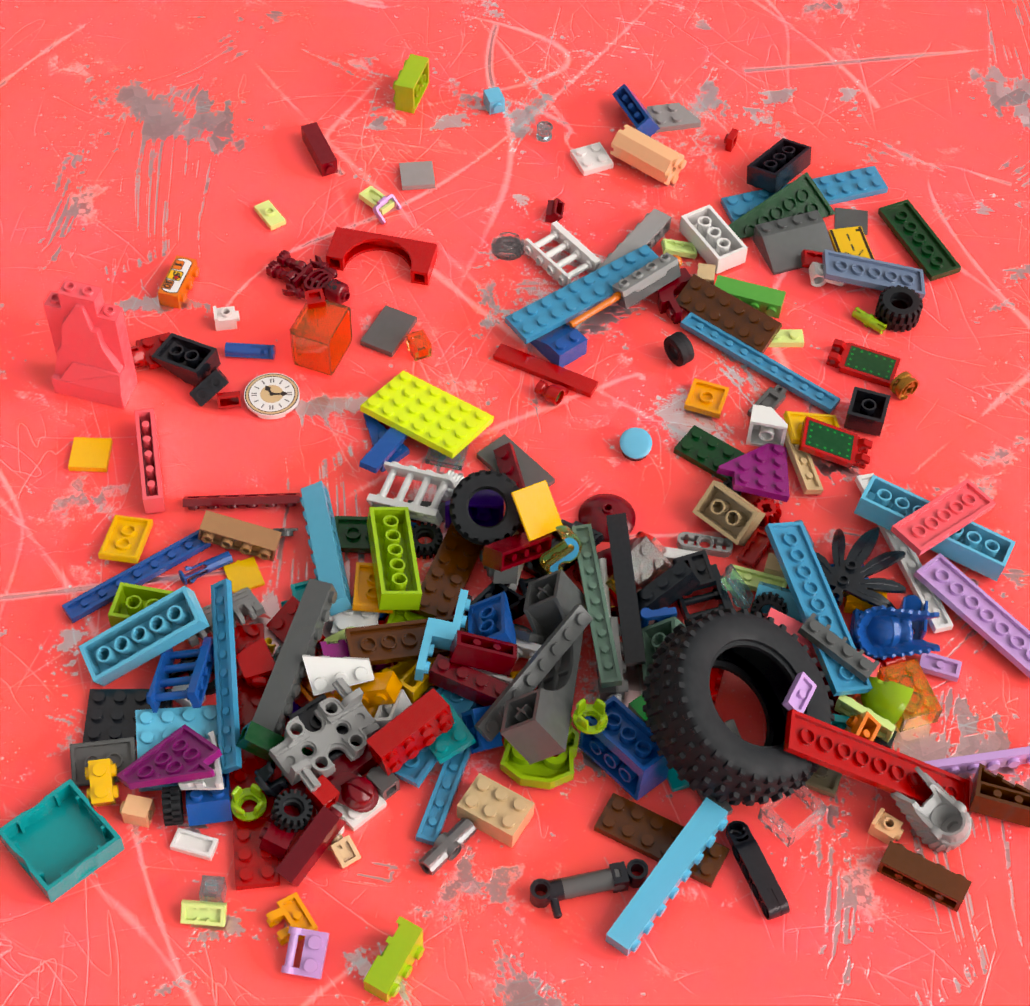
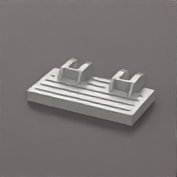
[186,587,265,647]

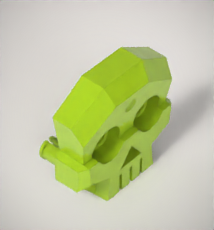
[500,717,579,790]

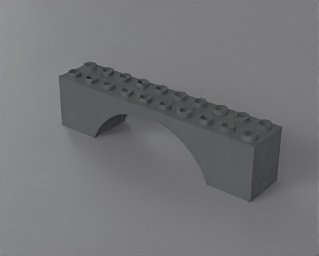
[500,569,587,764]

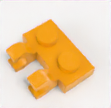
[266,892,318,946]

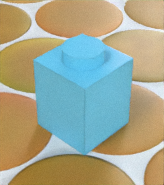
[483,87,505,115]

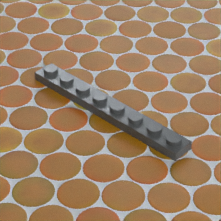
[474,604,593,741]

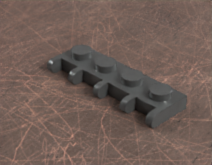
[798,613,880,683]

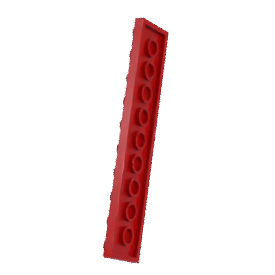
[784,709,970,813]

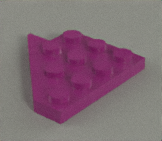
[117,724,222,790]

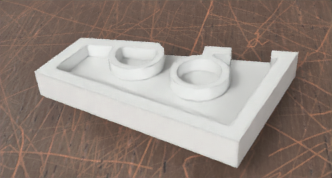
[302,655,375,696]

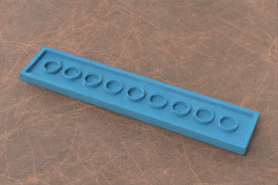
[721,166,888,223]
[505,245,659,344]
[765,521,873,696]

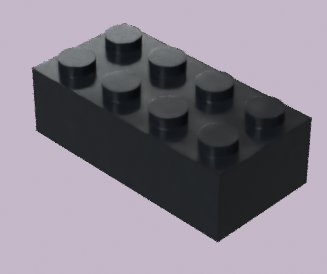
[747,138,812,193]

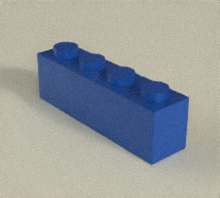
[612,83,660,137]

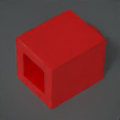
[305,775,340,812]

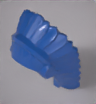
[855,605,940,660]

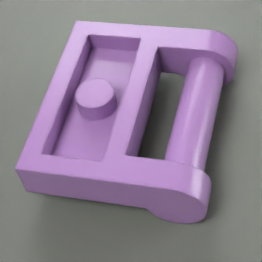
[281,926,330,979]

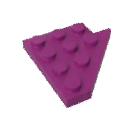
[716,443,790,502]

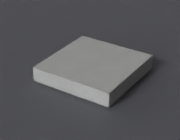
[399,161,435,190]

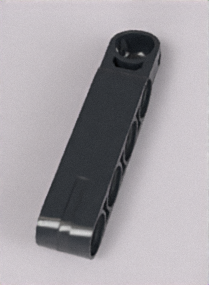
[726,821,790,920]

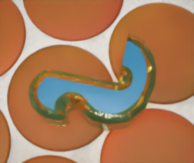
[540,525,582,574]

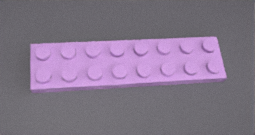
[913,553,1030,678]

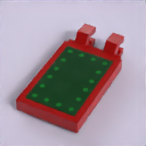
[826,339,901,388]
[798,416,873,469]

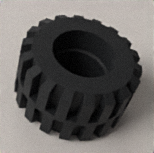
[875,285,923,332]

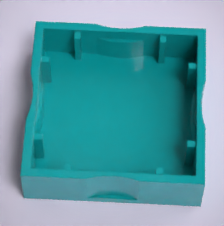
[0,779,125,903]

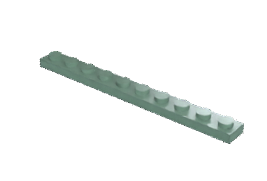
[572,524,622,688]

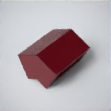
[545,198,565,223]

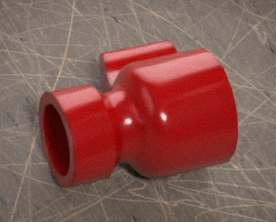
[534,380,569,406]

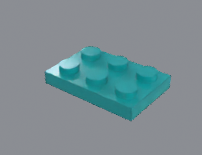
[428,693,476,765]

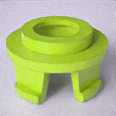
[573,698,608,734]
[231,783,267,821]

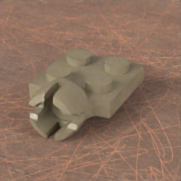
[802,765,842,798]

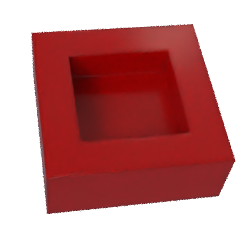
[724,128,739,152]
[304,288,326,309]

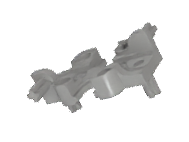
[269,678,380,792]

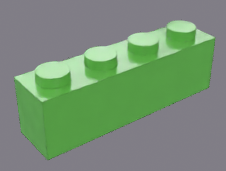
[714,275,786,318]

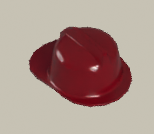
[330,772,379,813]

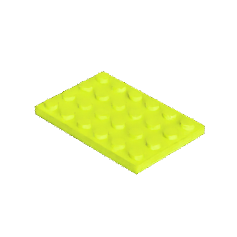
[360,370,494,459]

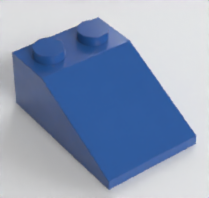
[530,324,588,367]
[468,591,516,644]

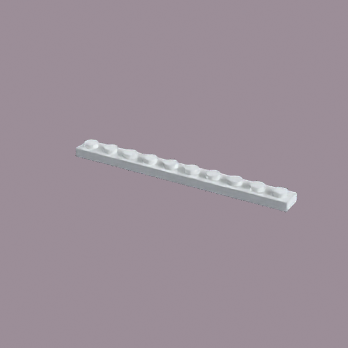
[855,473,954,633]

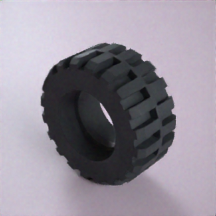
[449,470,522,546]

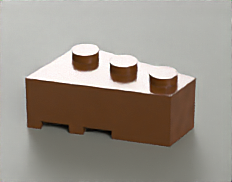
[969,763,1030,828]

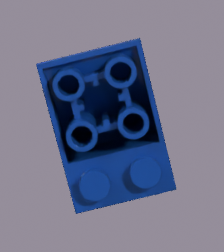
[186,773,233,826]

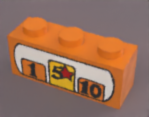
[157,255,199,309]

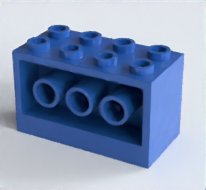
[578,695,669,801]

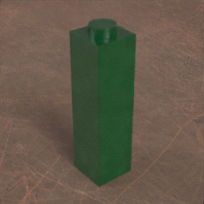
[236,721,317,766]

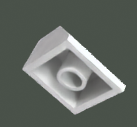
[746,404,788,447]

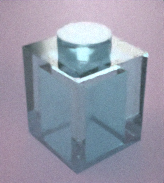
[199,875,227,903]

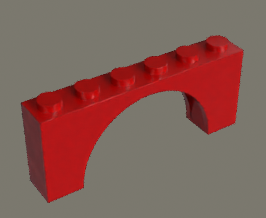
[326,227,437,286]

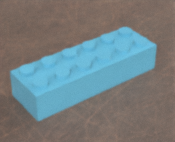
[78,586,210,686]

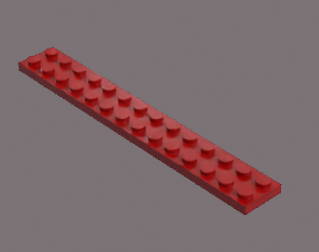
[230,623,280,891]

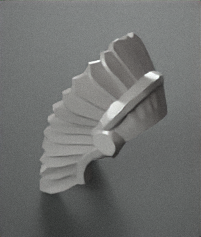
[890,766,972,853]

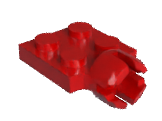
[131,332,170,370]
[266,595,325,654]

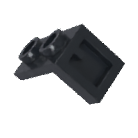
[189,366,229,406]

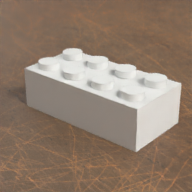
[679,204,748,274]

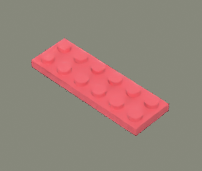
[890,479,996,556]

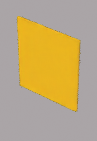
[511,480,564,541]

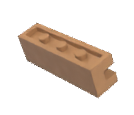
[198,510,282,561]

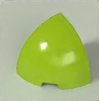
[861,677,914,725]

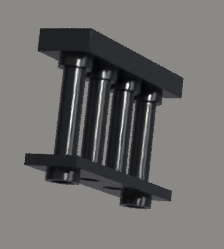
[677,564,734,621]

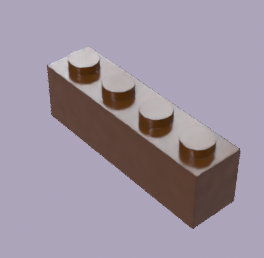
[877,841,972,912]

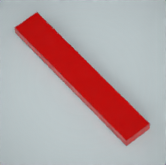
[493,343,598,398]

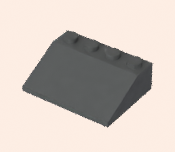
[753,210,834,275]

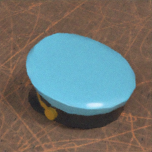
[619,427,652,461]

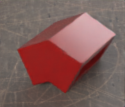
[217,391,242,409]

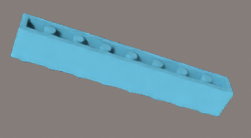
[300,481,353,616]
[605,797,729,956]

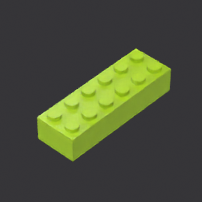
[367,507,422,610]

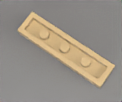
[784,431,824,495]

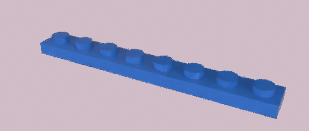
[62,530,211,623]

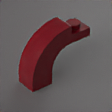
[657,267,691,325]

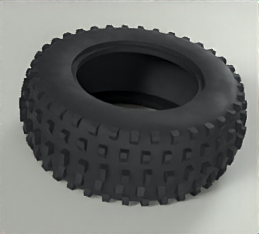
[642,608,835,806]

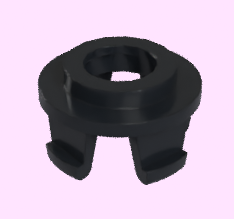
[254,761,288,798]

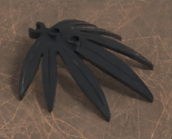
[815,527,906,609]

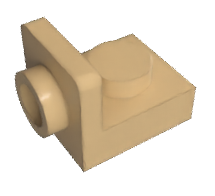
[327,834,362,869]

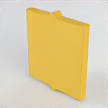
[223,556,265,593]

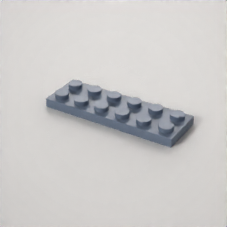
[822,249,926,299]

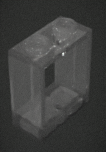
[758,785,827,847]

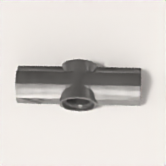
[419,818,477,876]

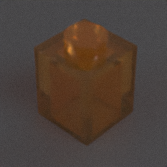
[406,329,432,361]

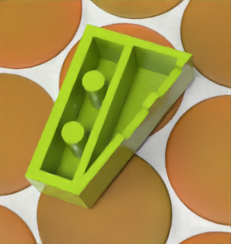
[363,916,425,1003]

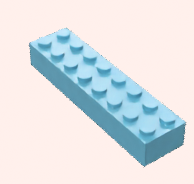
[854,474,1016,582]

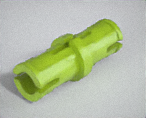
[851,307,887,334]

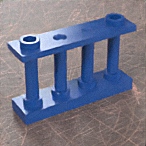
[146,636,214,713]

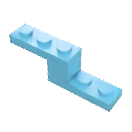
[414,589,471,681]

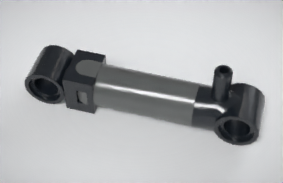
[530,859,648,919]

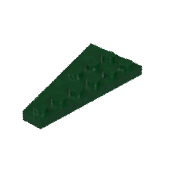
[728,172,836,240]

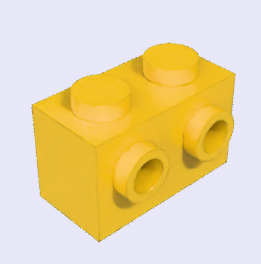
[85,758,119,807]

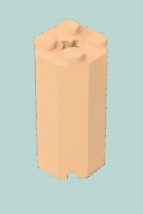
[610,124,687,185]

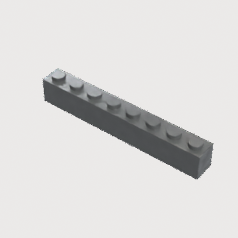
[252,578,337,736]

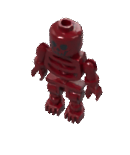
[266,250,350,305]

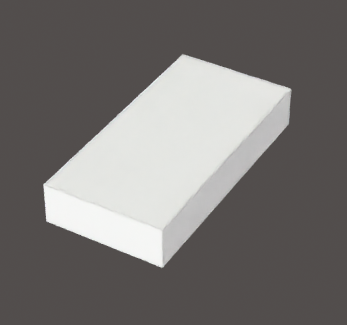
[170,827,219,861]

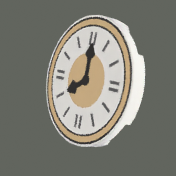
[244,373,300,420]

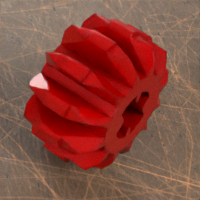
[752,497,782,529]

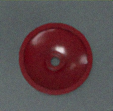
[578,493,636,542]

